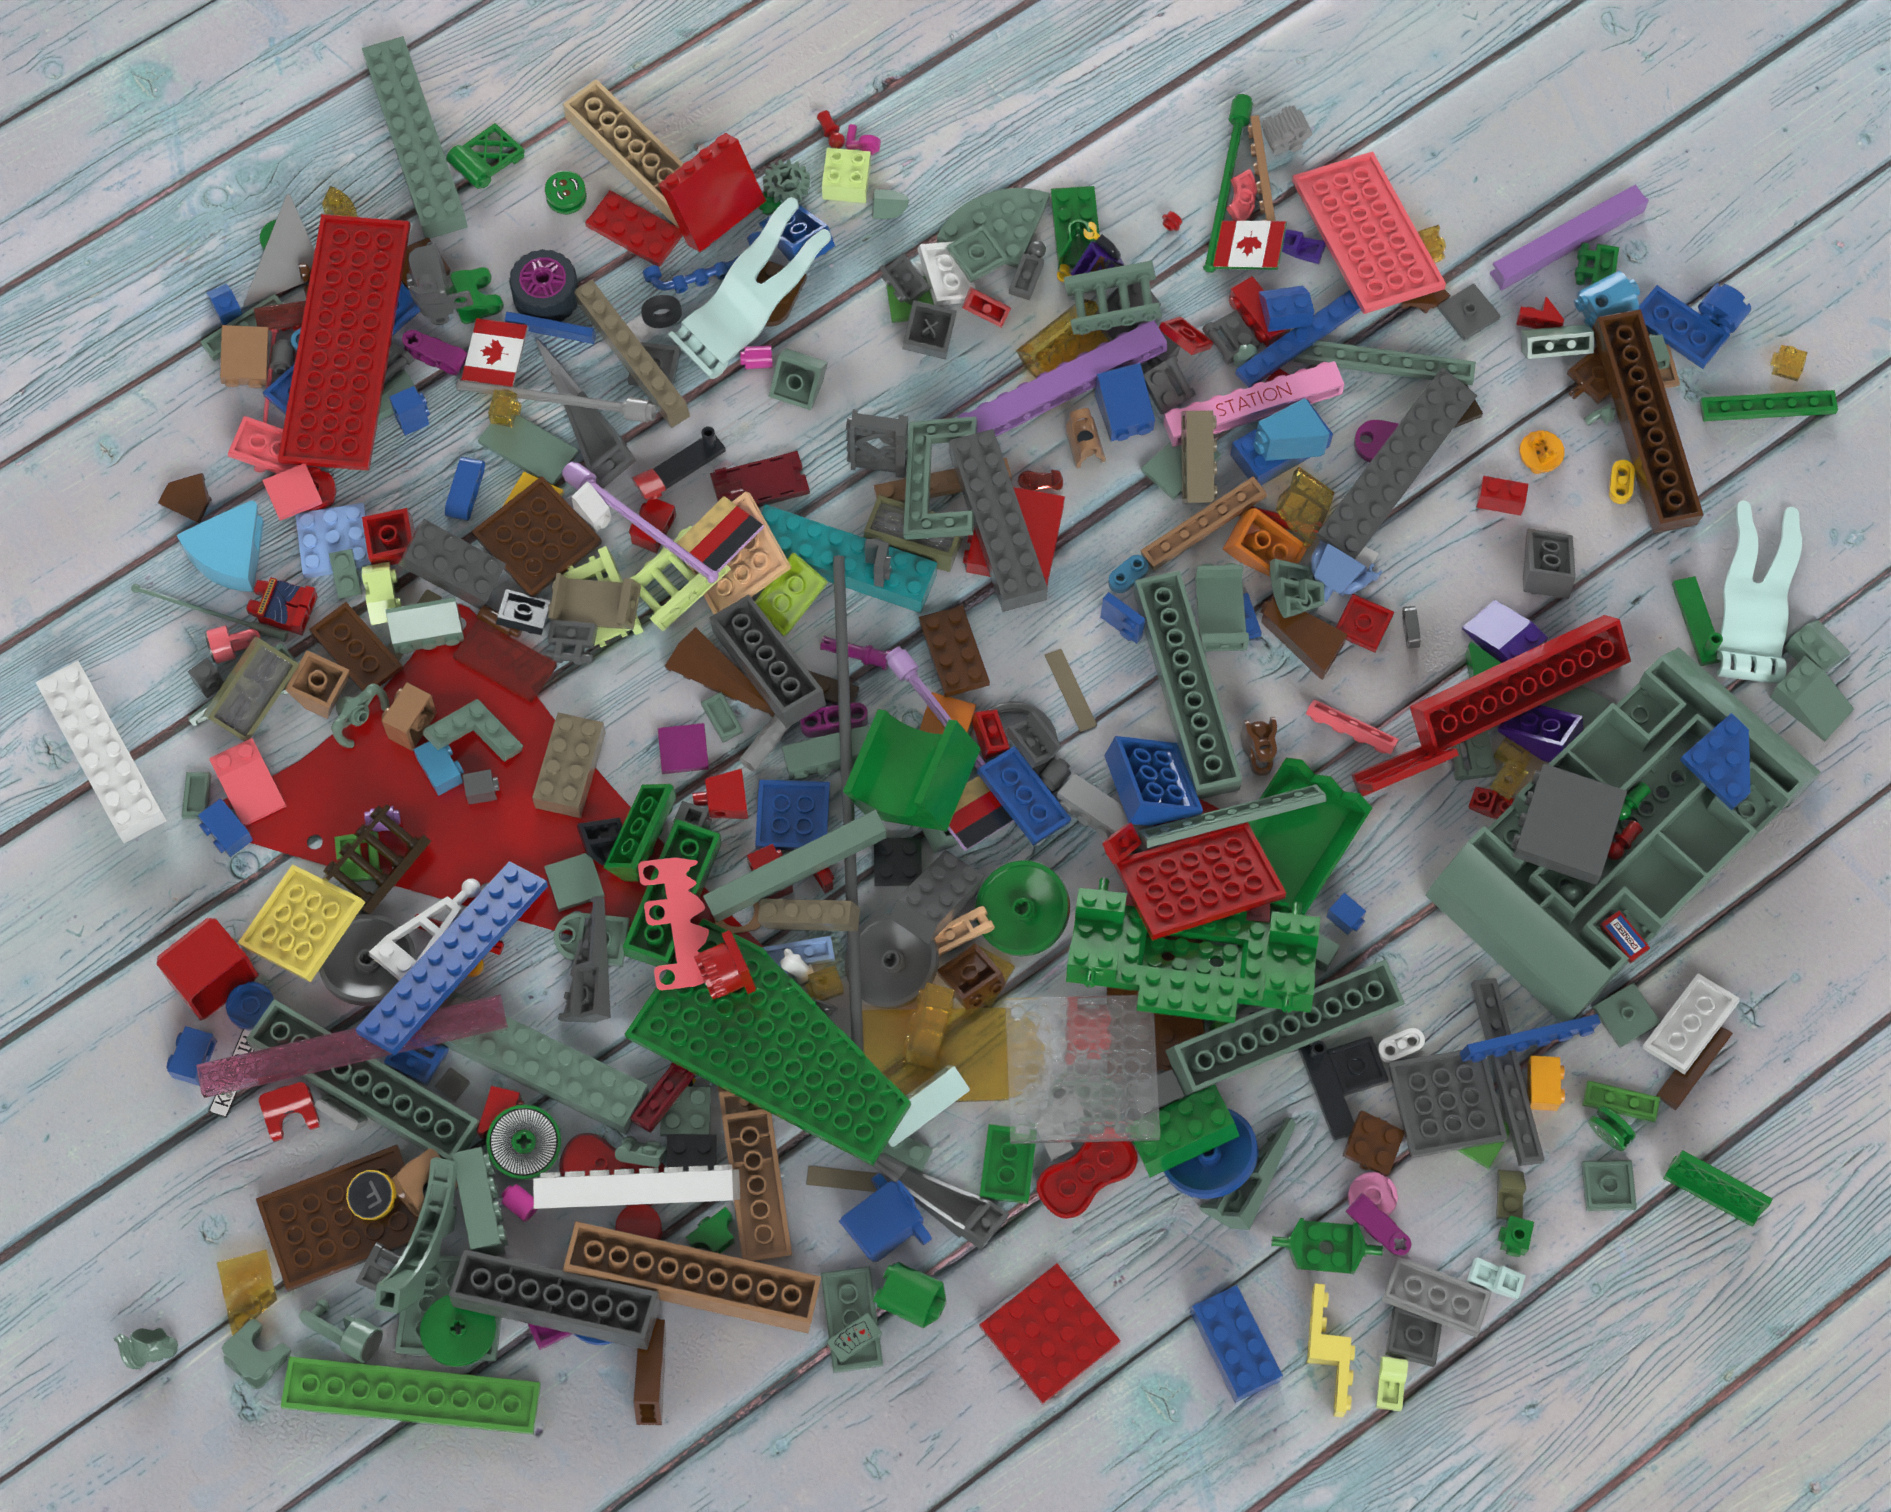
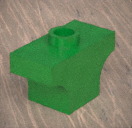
[686,1207,735,1254]

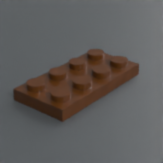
[309,602,404,692]
[919,605,990,697]

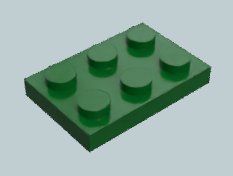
[979,1124,1037,1204]

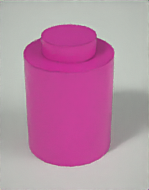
[740,345,773,369]
[501,1184,538,1222]

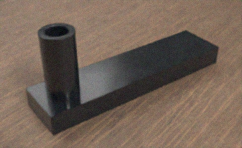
[653,426,726,489]
[1299,1041,1354,1141]

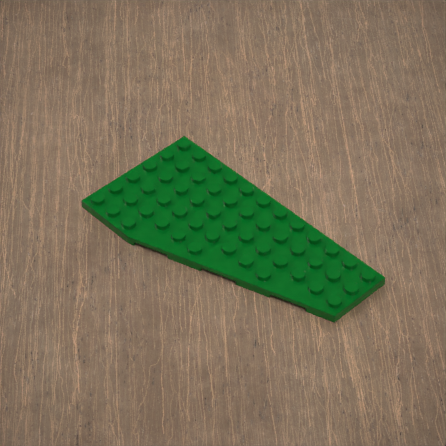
[624,918,911,1166]

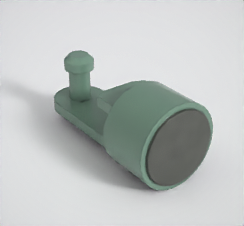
[299,1299,383,1363]

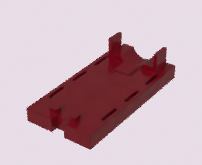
[710,451,810,507]

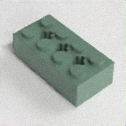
[452,1147,509,1256]

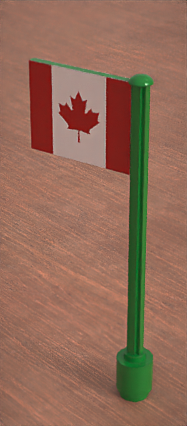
[1203,94,1287,273]

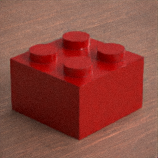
[362,508,415,565]

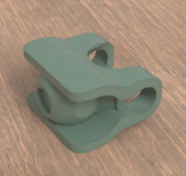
[222,1319,291,1389]

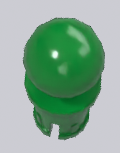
[1619,782,1651,821]

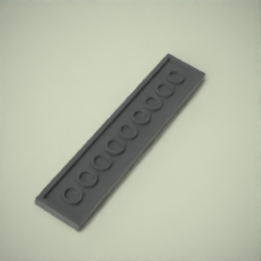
[1315,367,1478,559]

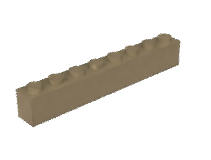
[574,280,690,428]

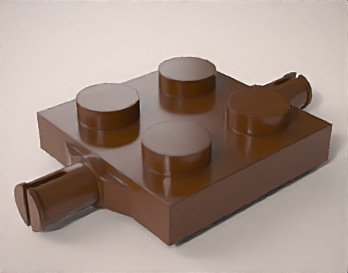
[1567,347,1611,404]

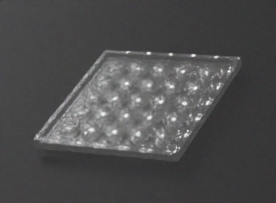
[1005,995,1160,1144]

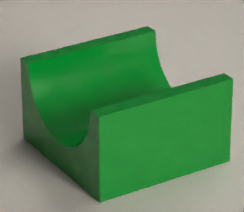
[843,709,981,832]

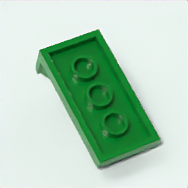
[1051,186,1100,269]

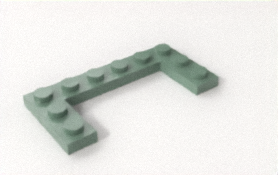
[903,417,978,540]

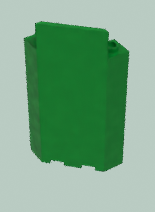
[1248,757,1372,923]

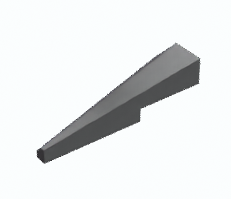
[558,896,611,1023]

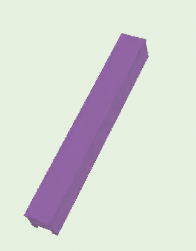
[1490,185,1649,291]

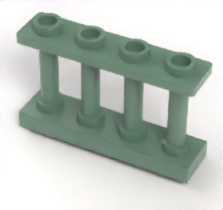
[1064,260,1162,334]

